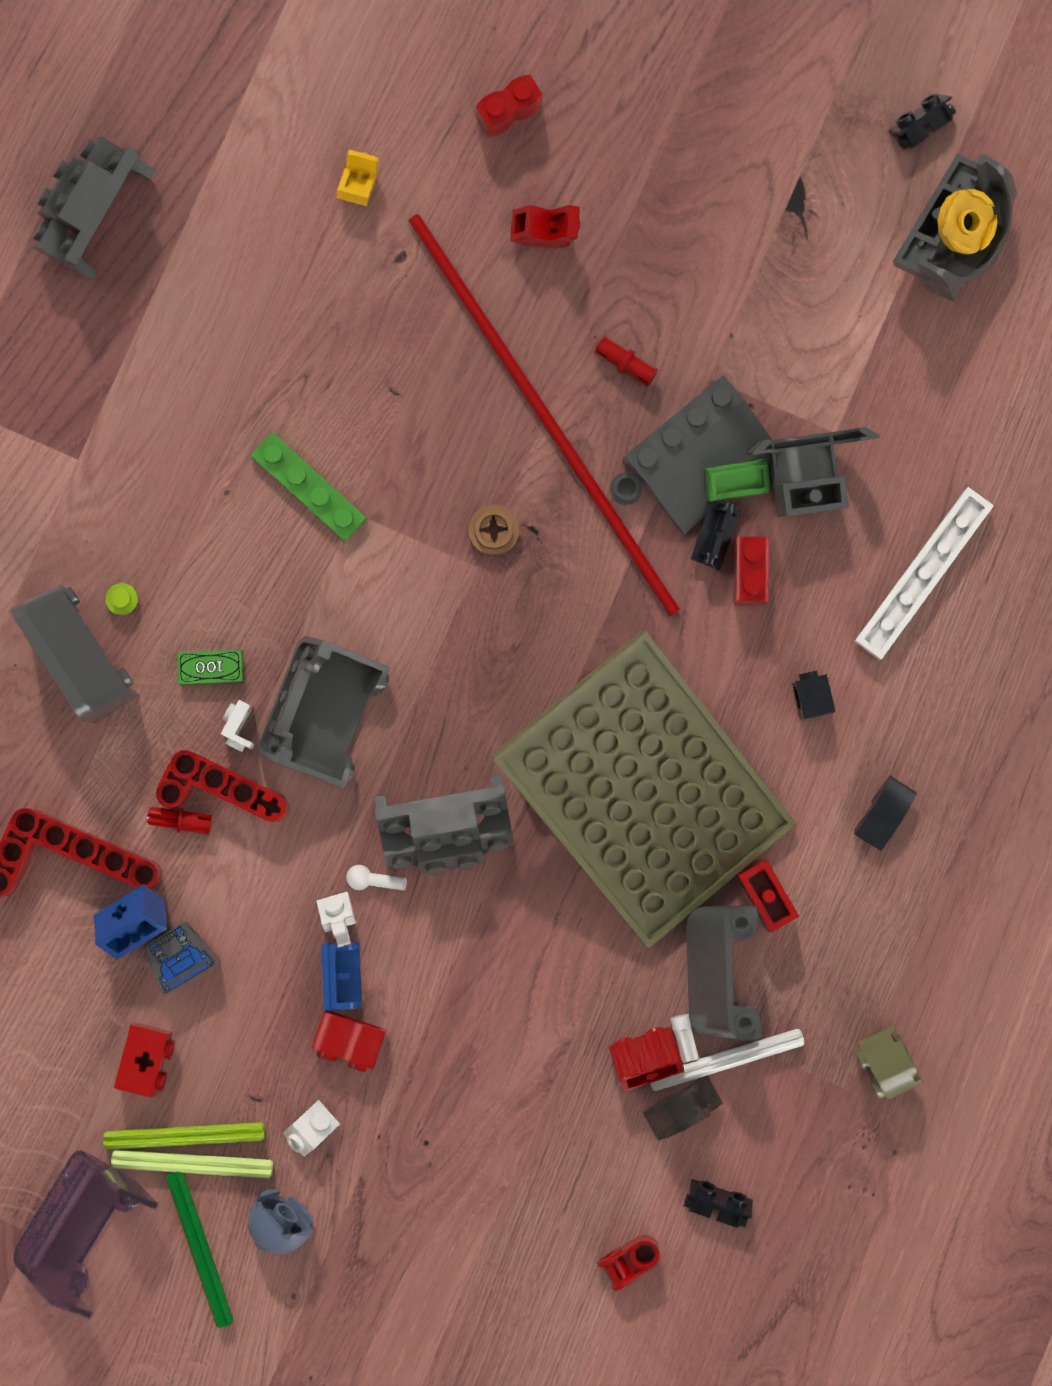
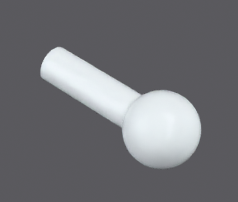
[346,865,407,891]

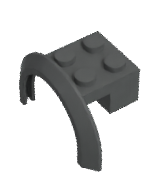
[747,427,879,517]

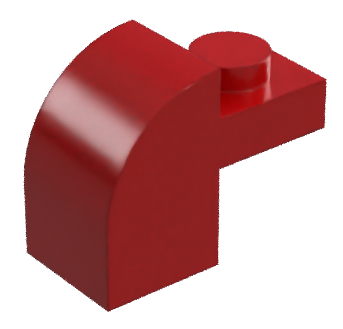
[510,205,580,248]

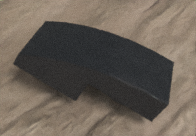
[854,776,917,851]

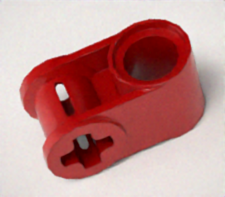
[596,1235,660,1292]

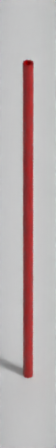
[408,214,680,616]

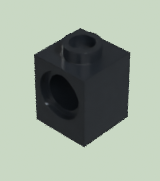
[792,670,836,721]

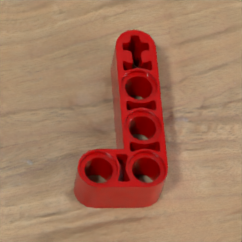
[156,750,289,822]

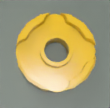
[938,189,998,254]

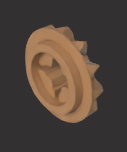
[468,504,519,556]

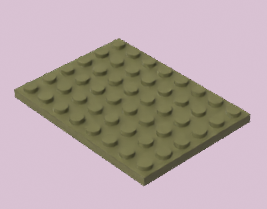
[491,629,796,948]

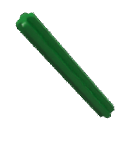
[166,1172,234,1328]

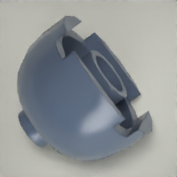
[247,1189,314,1255]

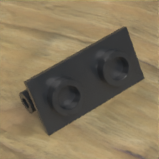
[888,93,956,150]
[690,501,741,570]
[683,1179,753,1228]

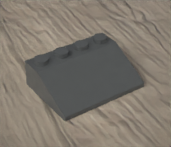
[623,375,772,535]

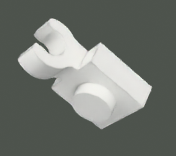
[317,891,356,947]

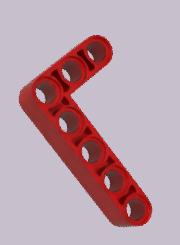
[0,808,162,897]

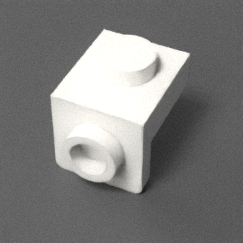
[221,700,255,752]
[283,1100,340,1156]

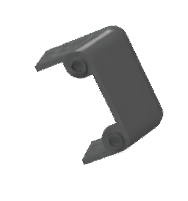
[10,585,139,724]

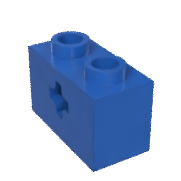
[94,884,167,960]

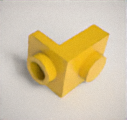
[336,150,379,206]

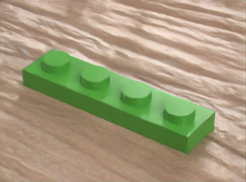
[251,432,367,542]

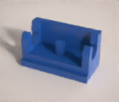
[322,942,361,1010]

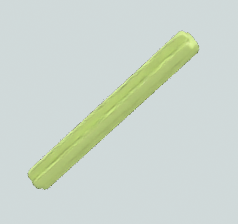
[111,1150,273,1178]

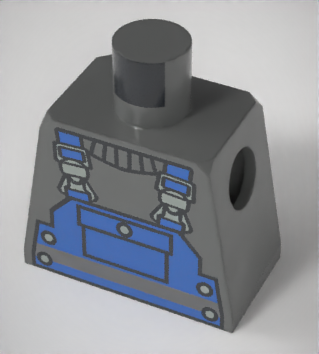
[144,916,220,995]

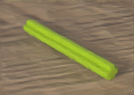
[103,1122,265,1150]

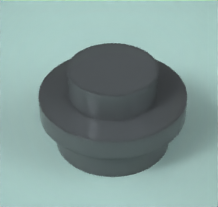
[610,473,642,505]

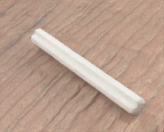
[650,1029,805,1091]

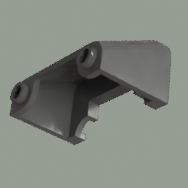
[258,636,390,788]
[686,905,762,1040]

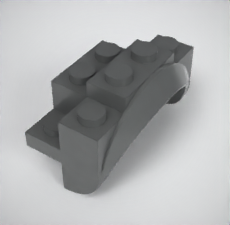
[32,136,156,280]
[893,154,1017,302]
[374,774,514,875]

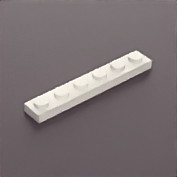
[854,487,994,660]

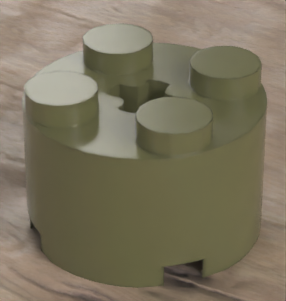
[855,1024,924,1101]

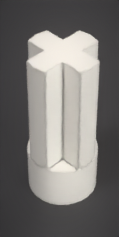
[670,1014,699,1063]

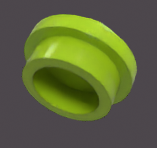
[105,583,138,615]

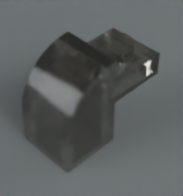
[643,1075,723,1141]

